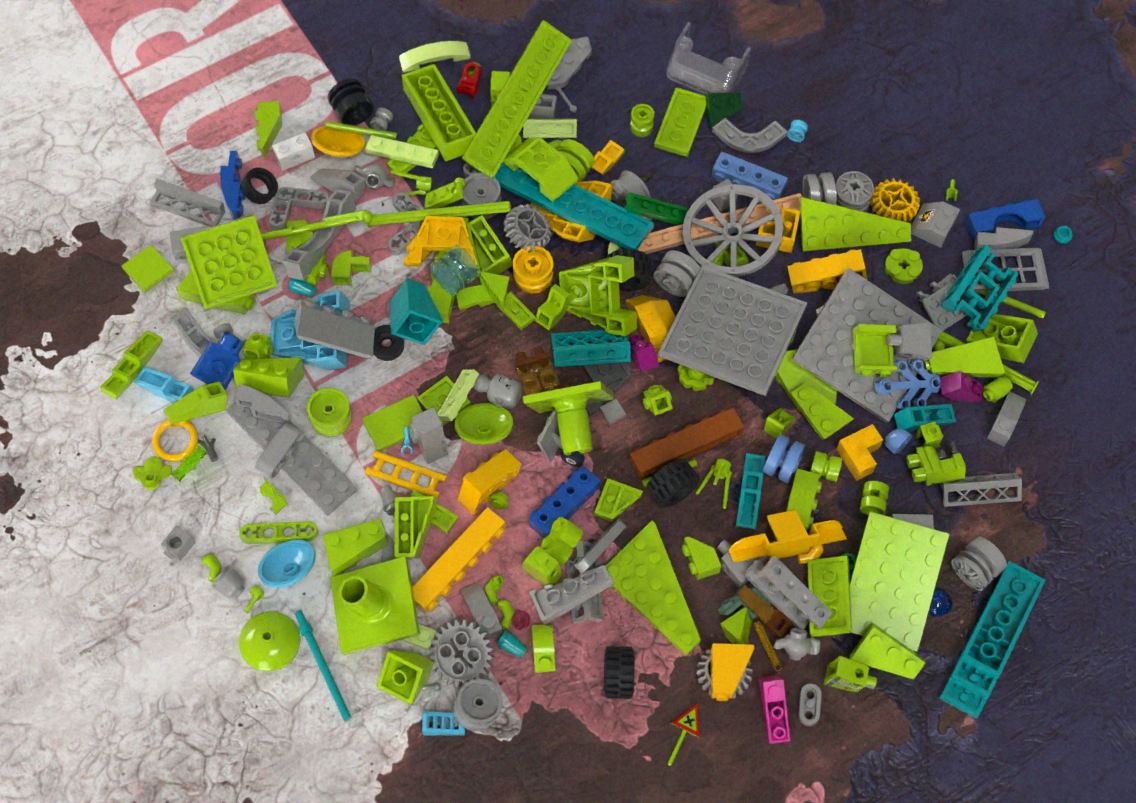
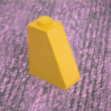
[711,644,754,701]

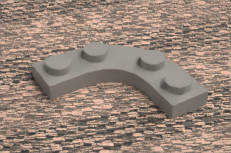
[712,118,788,153]

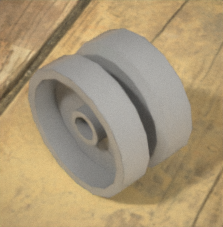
[461,172,501,219]
[802,172,836,204]
[653,250,700,297]
[453,679,503,732]

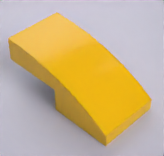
[592,140,625,175]

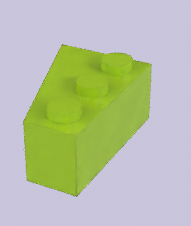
[466,215,513,278]
[233,357,304,397]
[395,496,439,559]
[323,518,389,576]
[849,623,926,680]

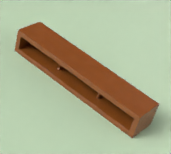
[629,408,744,480]

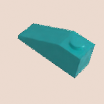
[894,404,956,432]

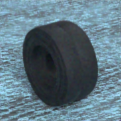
[373,325,404,361]

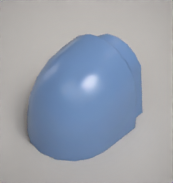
[884,429,912,454]

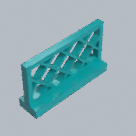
[551,330,631,367]

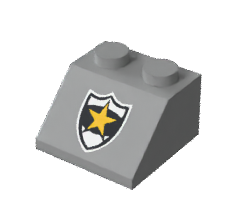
[911,202,960,248]

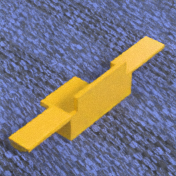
[729,510,847,563]

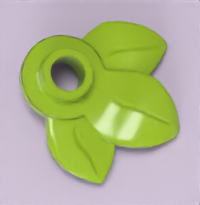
[133,456,172,490]

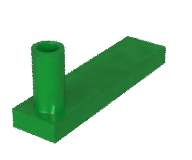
[623,192,689,225]

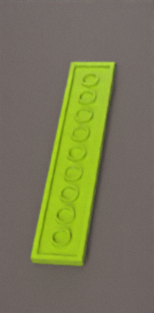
[461,20,572,178]

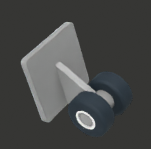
[537,411,585,467]

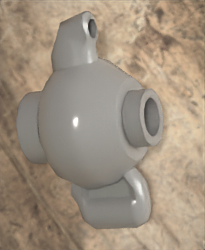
[354,164,395,189]
[773,628,821,660]

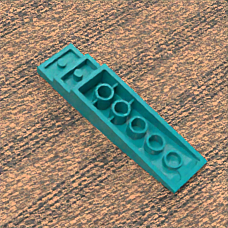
[939,561,1045,719]

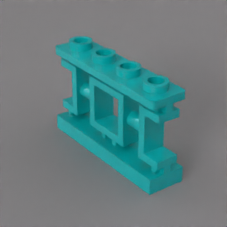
[940,245,1019,332]

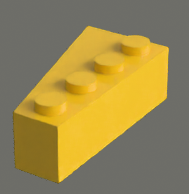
[788,249,867,294]

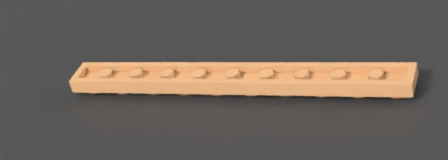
[638,193,801,254]

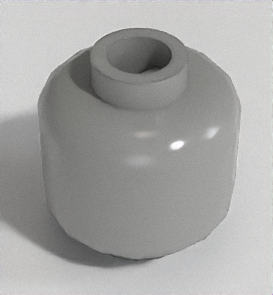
[215,568,246,598]

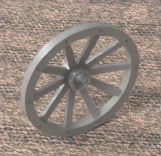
[683,184,783,277]

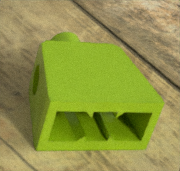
[521,546,563,586]

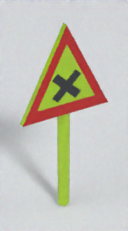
[668,703,699,766]

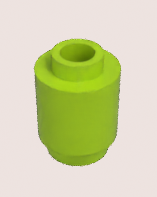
[983,376,1013,403]

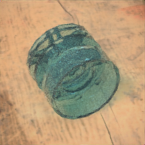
[430,245,480,296]

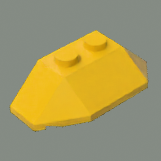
[625,295,676,363]

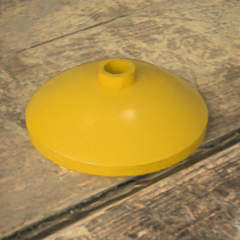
[311,126,365,158]

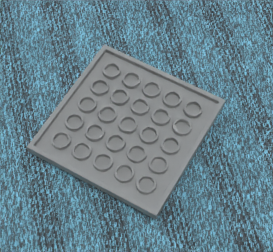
[658,265,807,396]
[791,268,942,423]

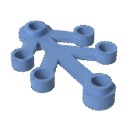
[875,359,941,410]

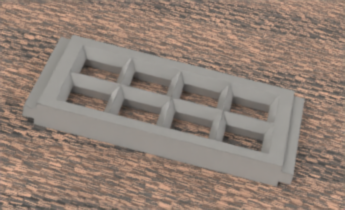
[962,248,1049,292]

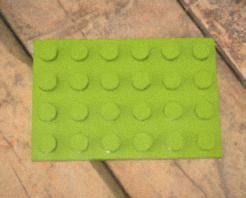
[850,512,949,652]

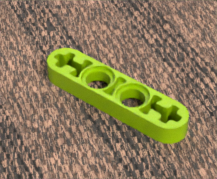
[239,521,318,544]

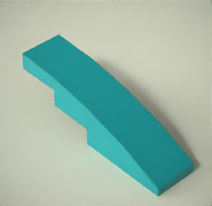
[736,453,766,530]

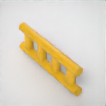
[365,450,447,498]

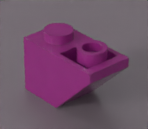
[628,335,659,372]
[940,371,983,401]

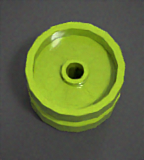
[557,139,595,182]
[307,388,352,437]

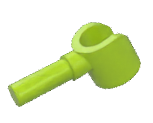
[946,179,958,201]
[244,585,264,614]

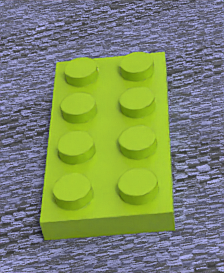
[654,88,706,157]
[808,556,852,637]

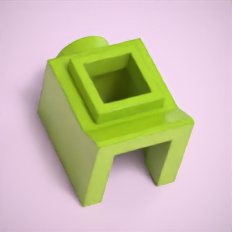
[915,422,943,448]

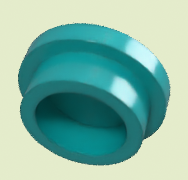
[1053,226,1072,244]

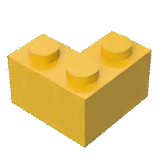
[756,207,800,253]
[836,424,883,481]

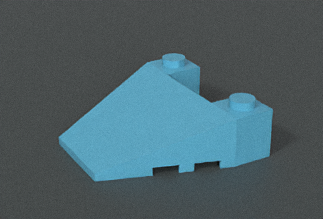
[270,291,350,371]

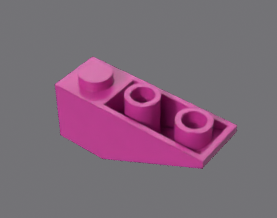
[758,675,790,744]

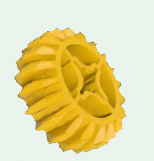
[870,178,920,222]

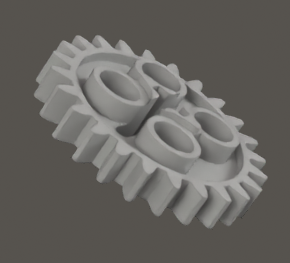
[429,620,495,687]

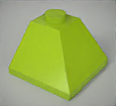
[376,650,434,705]

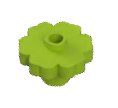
[677,365,715,391]

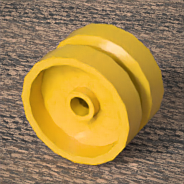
[513,246,553,294]

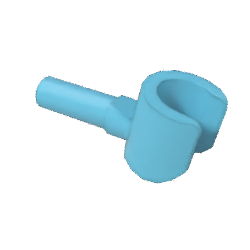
[401,427,413,455]

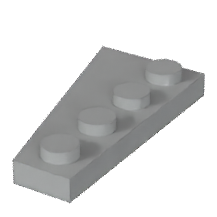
[529,565,615,625]

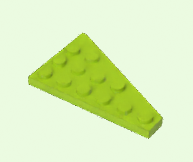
[606,521,701,656]

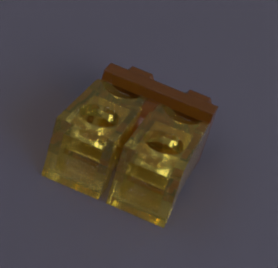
[515,346,561,396]

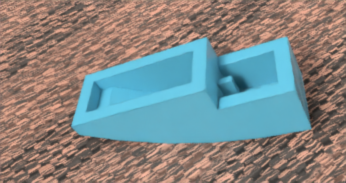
[134,366,194,403]

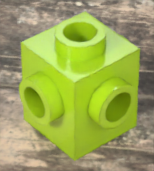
[242,332,274,359]
[643,385,673,416]

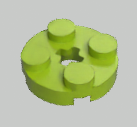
[885,248,923,284]

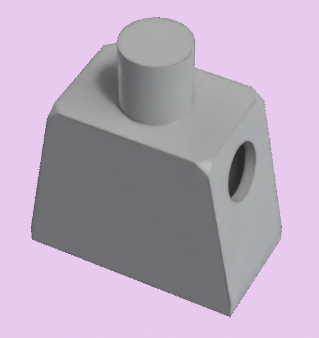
[886,322,932,362]
[717,540,767,589]

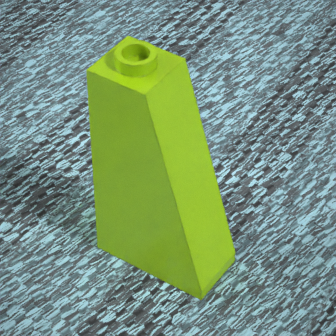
[176,271,256,315]
[923,337,1005,378]

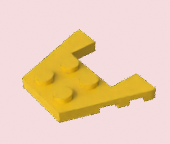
[404,216,478,269]

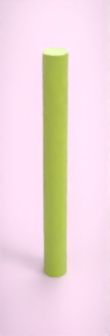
[325,121,397,140]
[977,290,1046,319]

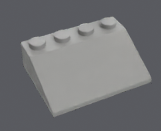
[294,300,375,360]

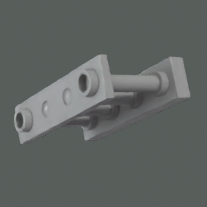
[743,556,832,630]

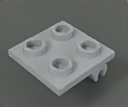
[915,282,967,331]

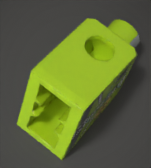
[824,656,877,692]

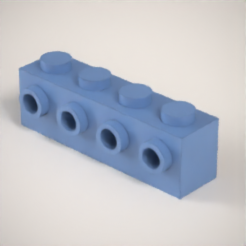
[711,151,788,200]

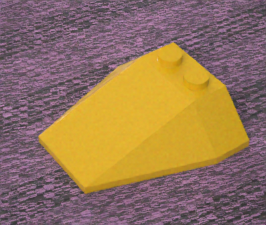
[529,181,613,242]

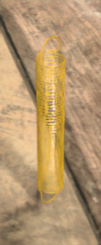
[753,617,782,671]

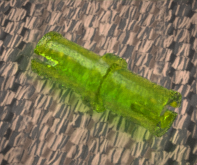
[171,445,207,482]

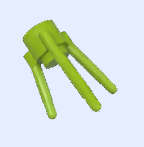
[390,170,432,196]
[695,459,732,509]

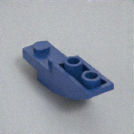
[220,151,245,220]

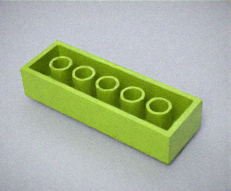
[402,64,476,162]

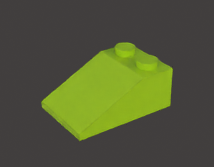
[966,311,1038,363]

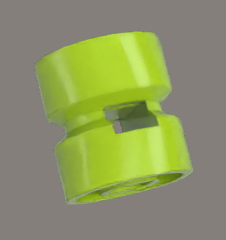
[630,104,654,137]
[810,451,843,483]
[860,481,890,515]

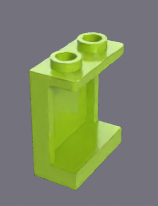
[853,324,898,377]

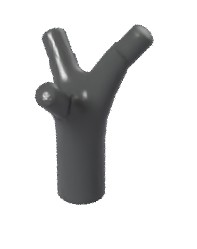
[198,435,219,462]

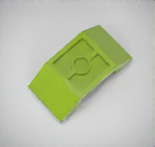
[503,137,579,202]

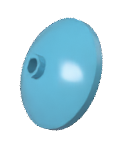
[258,540,316,588]

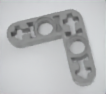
[269,187,329,231]
[388,192,423,255]

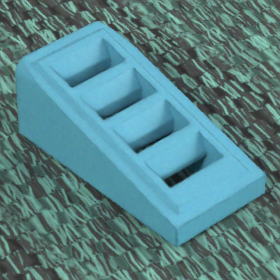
[422,712,465,736]

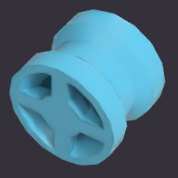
[787,120,808,142]

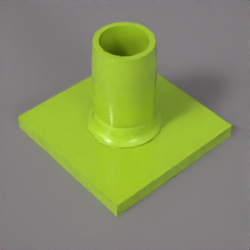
[180,214,277,309]
[523,381,614,455]
[330,556,420,656]

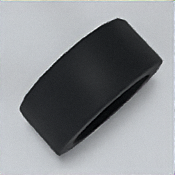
[241,167,278,204]

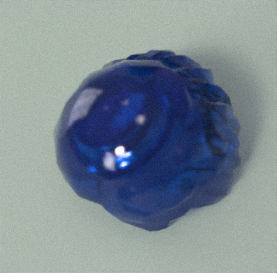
[928,587,953,617]

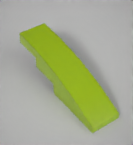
[100,330,163,400]

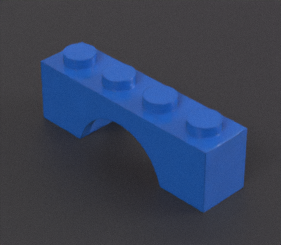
[965,199,1045,242]

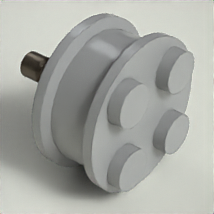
[610,170,653,207]

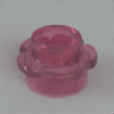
[511,610,530,630]

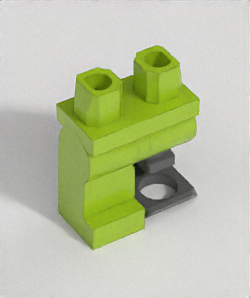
[907,441,966,486]

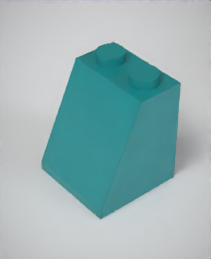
[389,278,443,346]

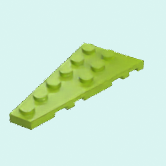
[800,196,911,251]

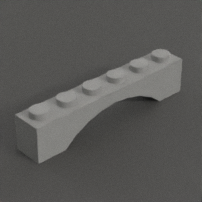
[282,189,356,281]

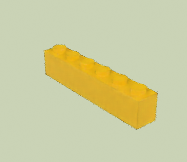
[412,507,506,614]

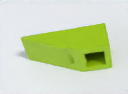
[255,101,282,157]
[164,381,228,424]

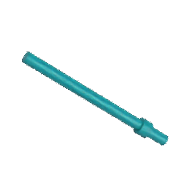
[294,610,352,721]

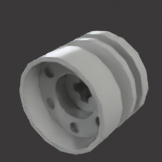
[836,171,874,212]
[951,537,1007,591]

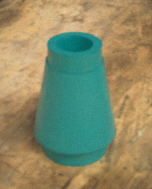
[288,278,317,298]
[497,631,528,658]

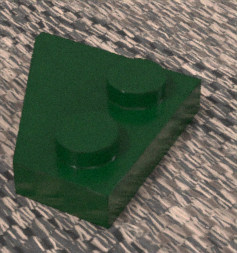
[705,92,742,129]

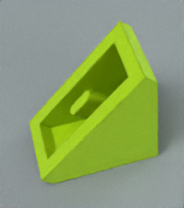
[480,272,509,310]
[763,408,796,439]
[720,608,752,644]

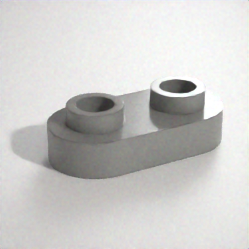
[798,684,821,726]

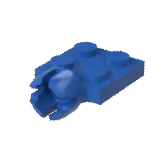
[190,332,244,390]

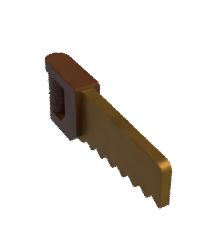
[737,585,793,640]

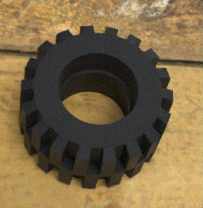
[605,249,651,291]
[646,459,700,508]
[604,646,635,699]

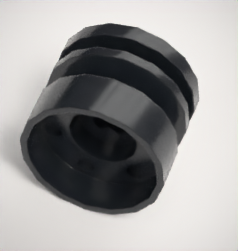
[327,78,374,126]

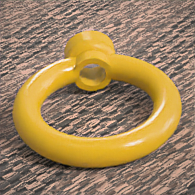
[152,418,198,462]

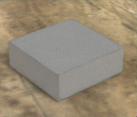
[600,399,626,425]

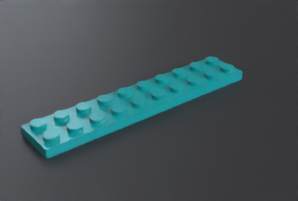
[480,152,654,250]

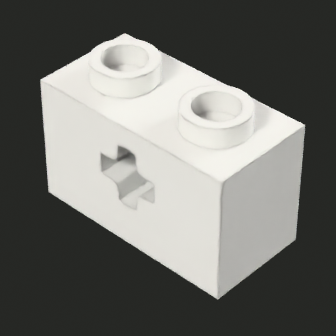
[272,133,315,171]

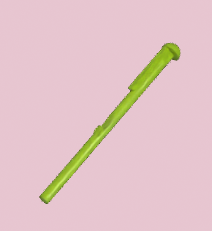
[261,209,373,240]

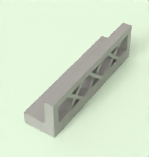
[150,179,226,227]
[939,473,1022,507]
[566,540,604,624]

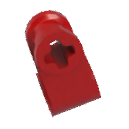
[457,62,483,98]

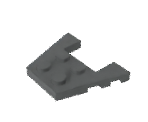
[561,362,631,416]

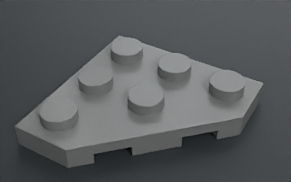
[546,37,592,90]

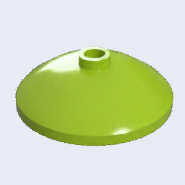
[455,403,513,445]
[239,611,301,672]

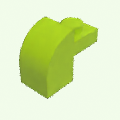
[331,250,371,285]
[534,284,570,330]
[531,624,555,673]

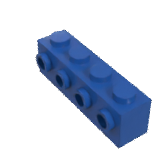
[529,466,601,539]

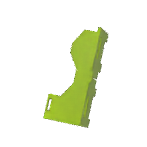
[260,477,288,515]

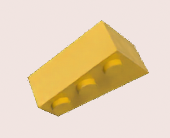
[457,449,522,516]

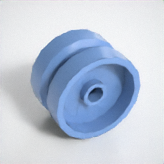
[763,434,806,484]

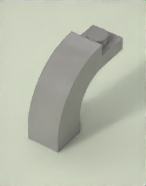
[170,307,217,358]

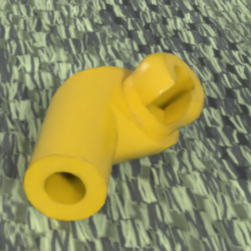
[797,545,824,564]

